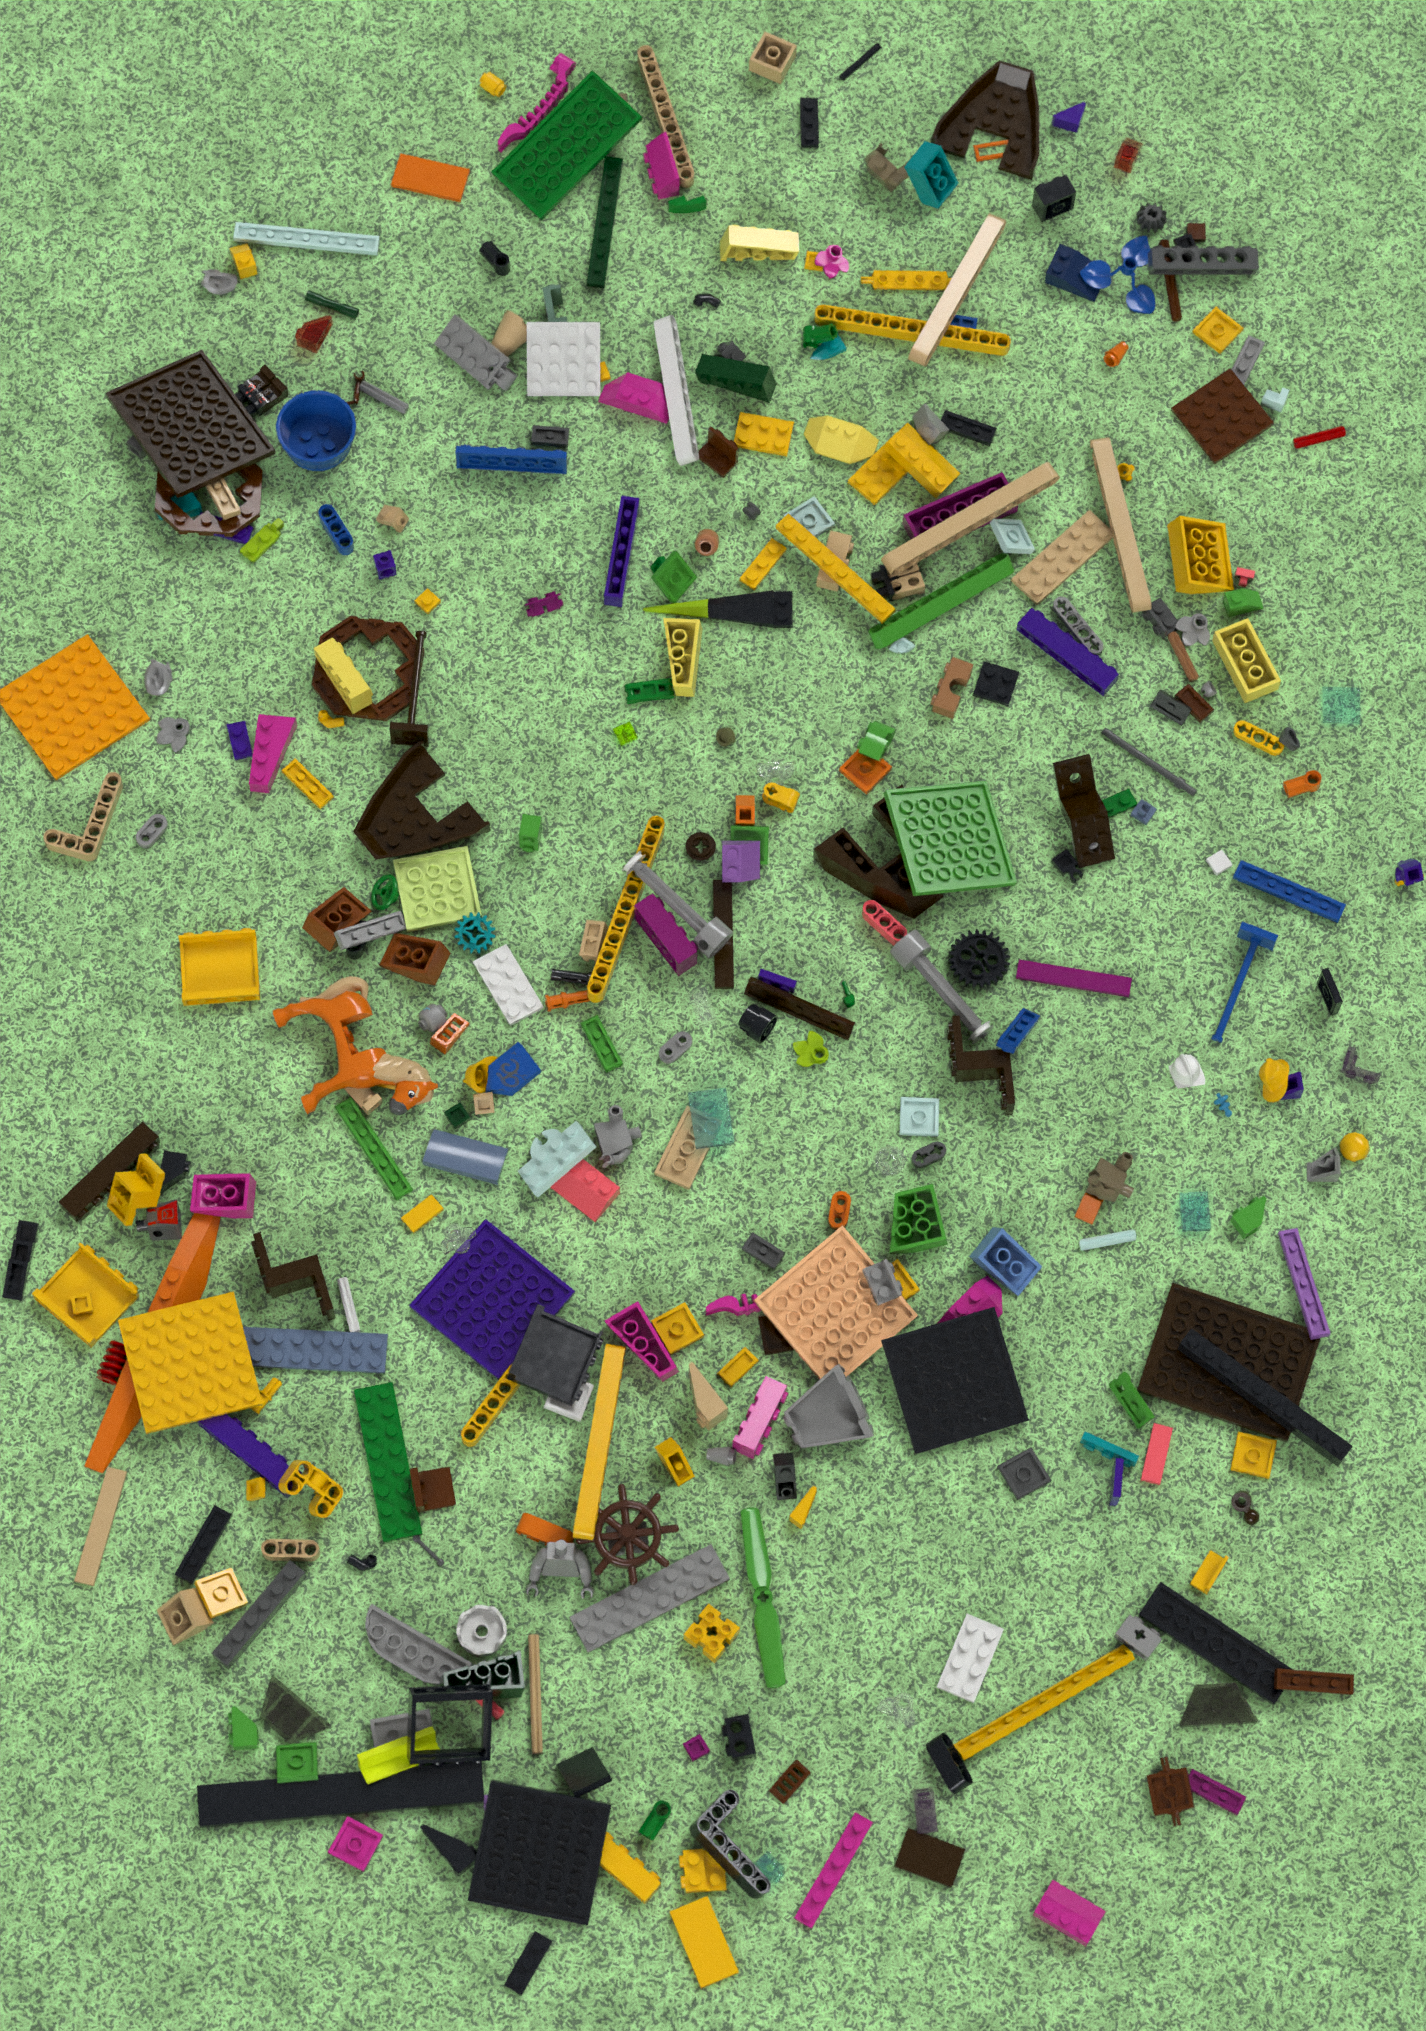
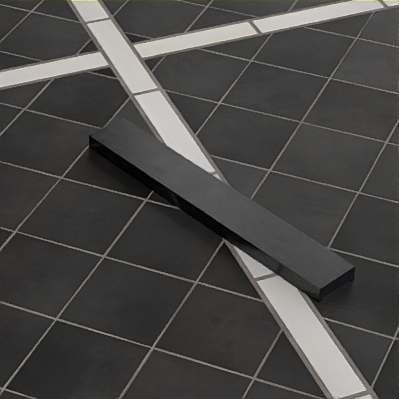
[197,1761,484,1828]

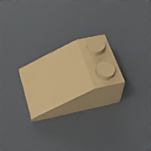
[689,1362,728,1431]

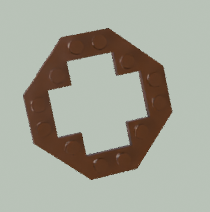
[155,463,263,537]
[312,616,425,721]

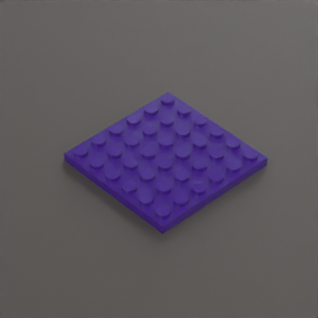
[409,1219,575,1380]

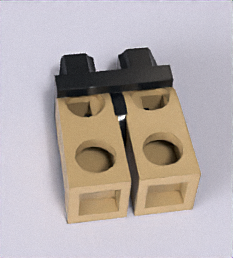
[870,563,925,602]

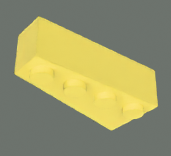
[720,225,799,261]
[663,618,703,697]
[314,637,373,714]

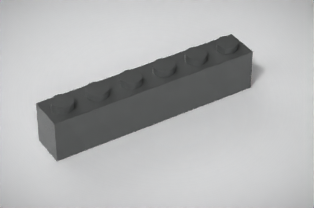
[212,1560,307,1670]

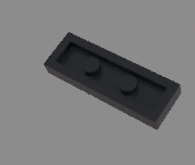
[800,98,819,148]
[941,410,997,446]
[504,1931,553,1996]

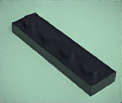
[175,1505,232,1585]

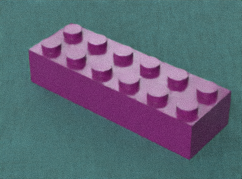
[902,472,1018,540]

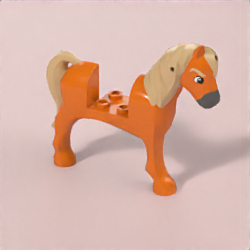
[273,976,438,1115]

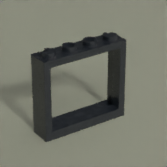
[407,1684,493,1766]

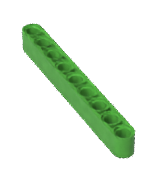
[868,553,1014,649]

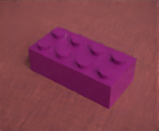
[634,893,698,976]

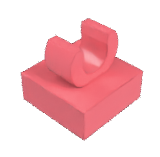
[1235,567,1255,587]

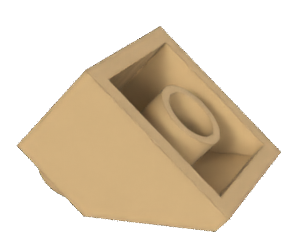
[157,1588,214,1645]

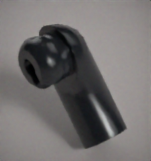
[693,293,721,308]

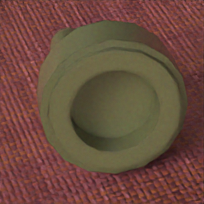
[716,727,736,747]

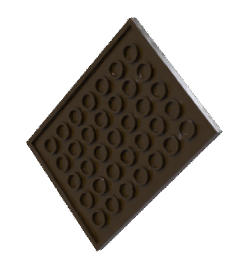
[106,350,275,498]
[1137,1282,1320,1442]

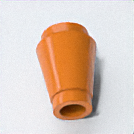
[1104,341,1129,367]

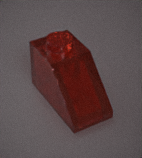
[1114,138,1143,174]
[295,315,333,354]

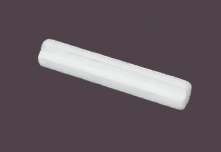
[337,1277,360,1332]

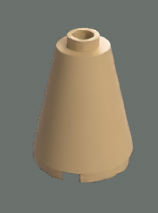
[491,310,527,357]

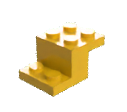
[107,1154,165,1226]

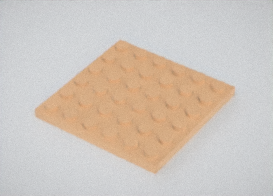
[753,1225,918,1380]

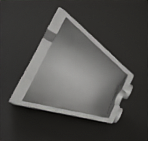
[783,1364,874,1448]

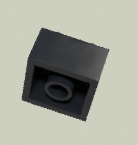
[1032,175,1076,223]

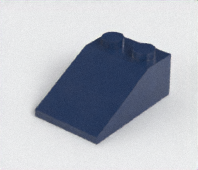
[1044,244,1101,302]

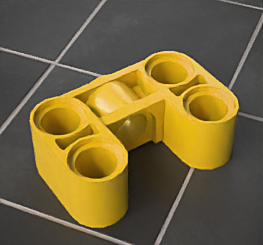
[278,1460,343,1518]

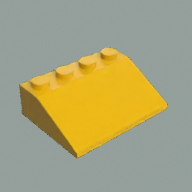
[1167,516,1234,594]

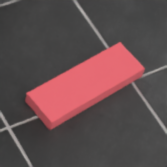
[1141,1423,1173,1485]

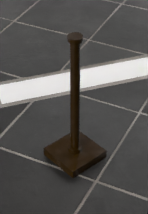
[390,631,429,747]

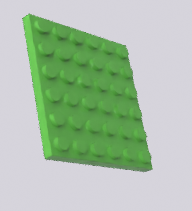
[883,780,1017,896]

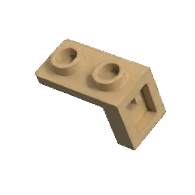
[344,1087,382,1115]

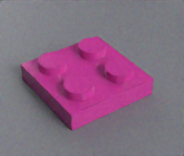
[328,1816,383,1872]

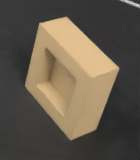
[473,1092,495,1115]

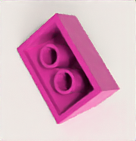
[643,132,679,200]
[1033,1880,1106,1947]

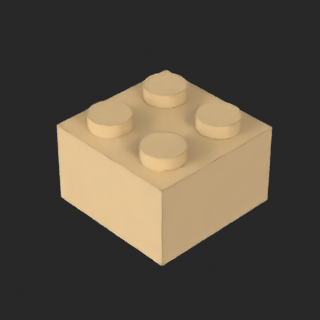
[749,32,797,84]

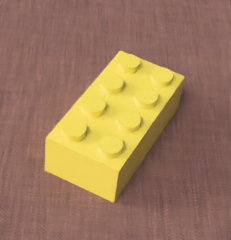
[1212,618,1281,703]

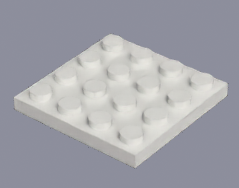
[527,322,600,396]

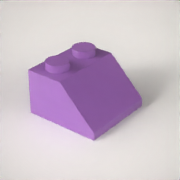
[722,841,760,882]

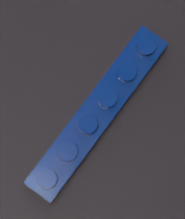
[1233,860,1346,923]

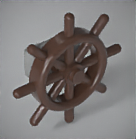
[576,1484,679,1585]

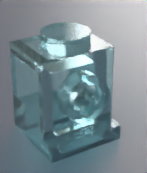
[754,1850,785,1884]

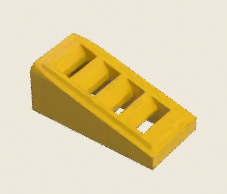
[789,1486,817,1529]

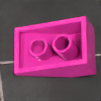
[190,1173,256,1219]

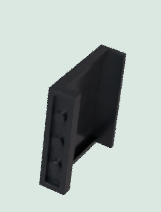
[506,1304,604,1406]

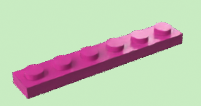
[794,1812,873,1929]

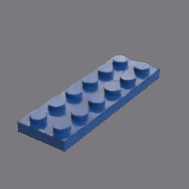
[455,445,567,474]

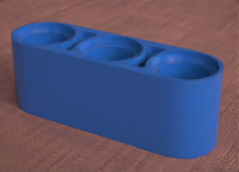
[318,504,354,555]

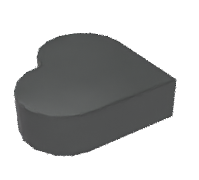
[1279,727,1300,751]

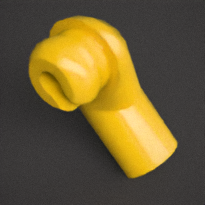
[318,710,345,728]

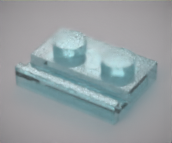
[1179,1191,1211,1232]

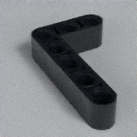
[690,1789,771,1899]

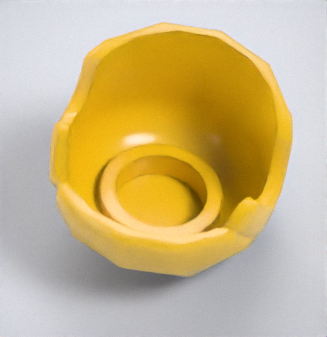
[1339,1132,1370,1162]

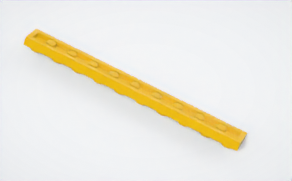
[954,1644,1135,1760]

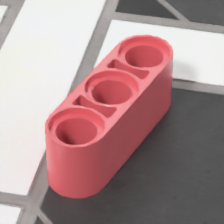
[862,900,907,946]

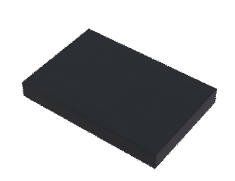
[556,1747,612,1797]

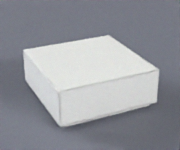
[1206,850,1233,876]

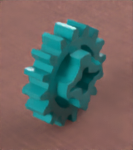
[454,912,495,954]

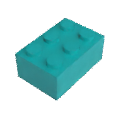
[904,141,959,209]

